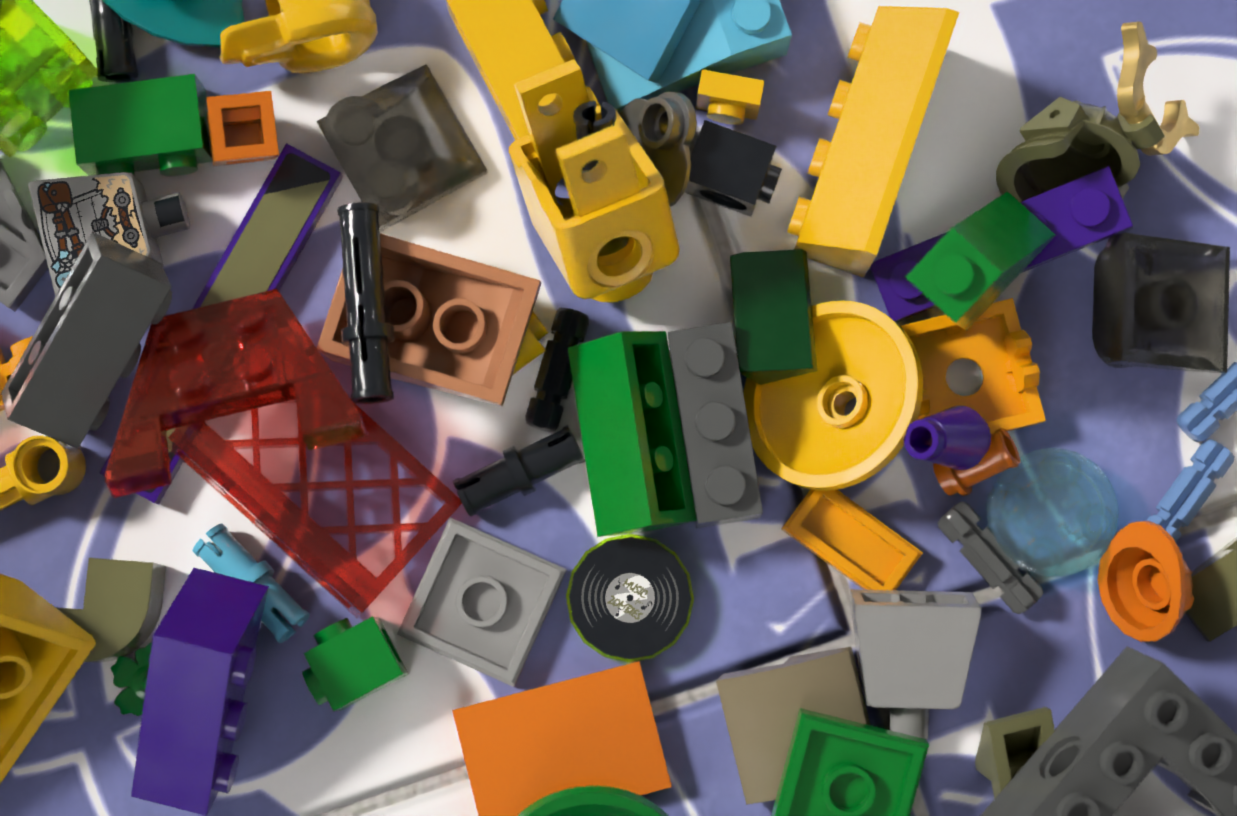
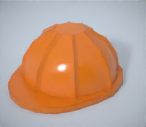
[1097,521,1194,642]

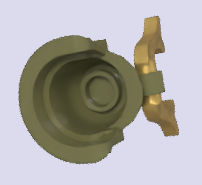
[996,21,1199,202]

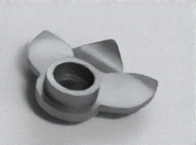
[619,92,697,206]

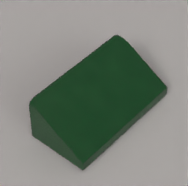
[730,249,817,385]

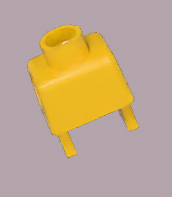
[508,59,680,302]

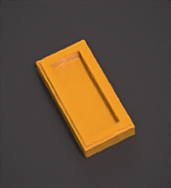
[781,489,923,590]

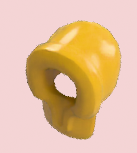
[219,0,378,74]

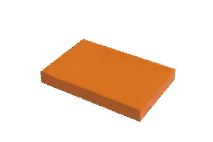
[452,661,672,816]

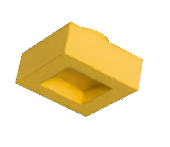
[696,69,764,125]

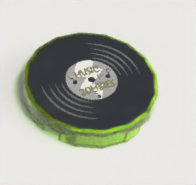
[566,534,694,662]

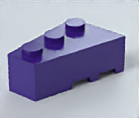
[131,567,269,816]

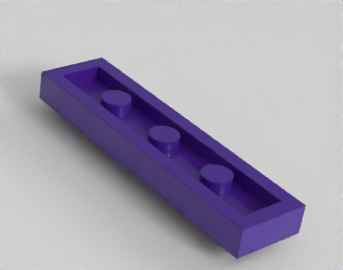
[870,166,1133,323]

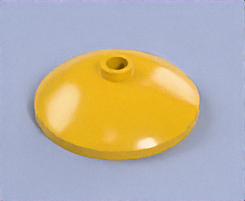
[743,300,923,490]

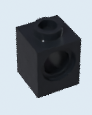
[684,120,782,217]

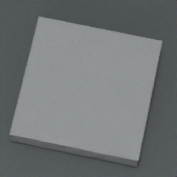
[397,517,567,687]

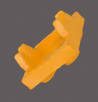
[901,298,1046,434]

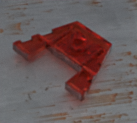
[105,289,367,498]

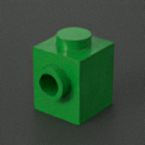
[302,616,409,711]

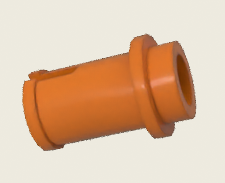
[933,428,1021,496]

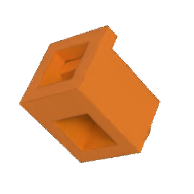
[206,91,279,166]

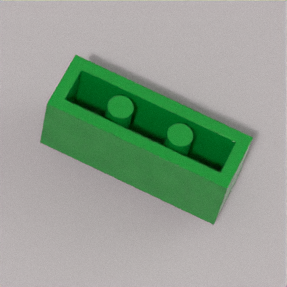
[568,331,697,537]

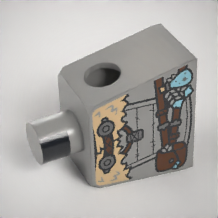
[28,172,190,297]

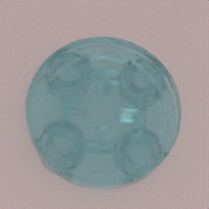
[986,448,1119,577]

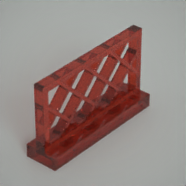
[168,330,462,619]

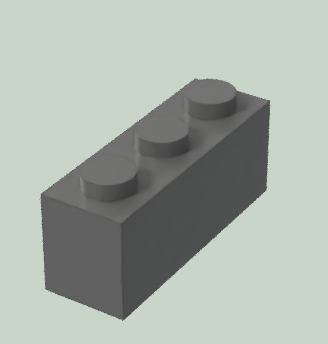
[1,231,172,449]
[667,322,763,528]

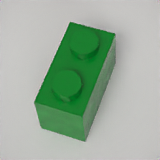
[68,74,212,176]

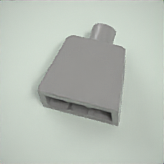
[849,589,981,740]

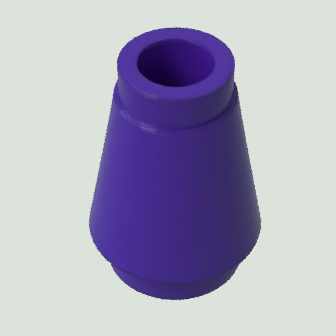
[904,405,991,470]

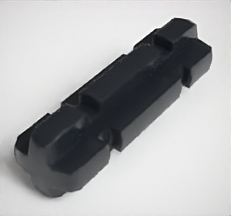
[525,308,589,432]

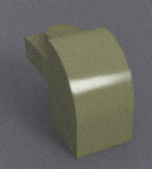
[55,557,166,662]

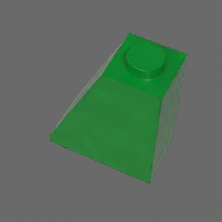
[906,191,1056,330]

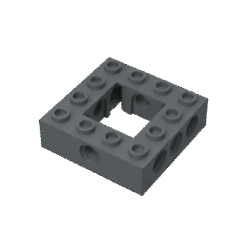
[980,646,1237,816]

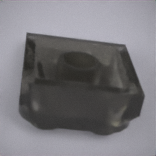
[316,64,488,233]
[1092,233,1230,374]

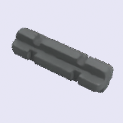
[937,501,1044,614]

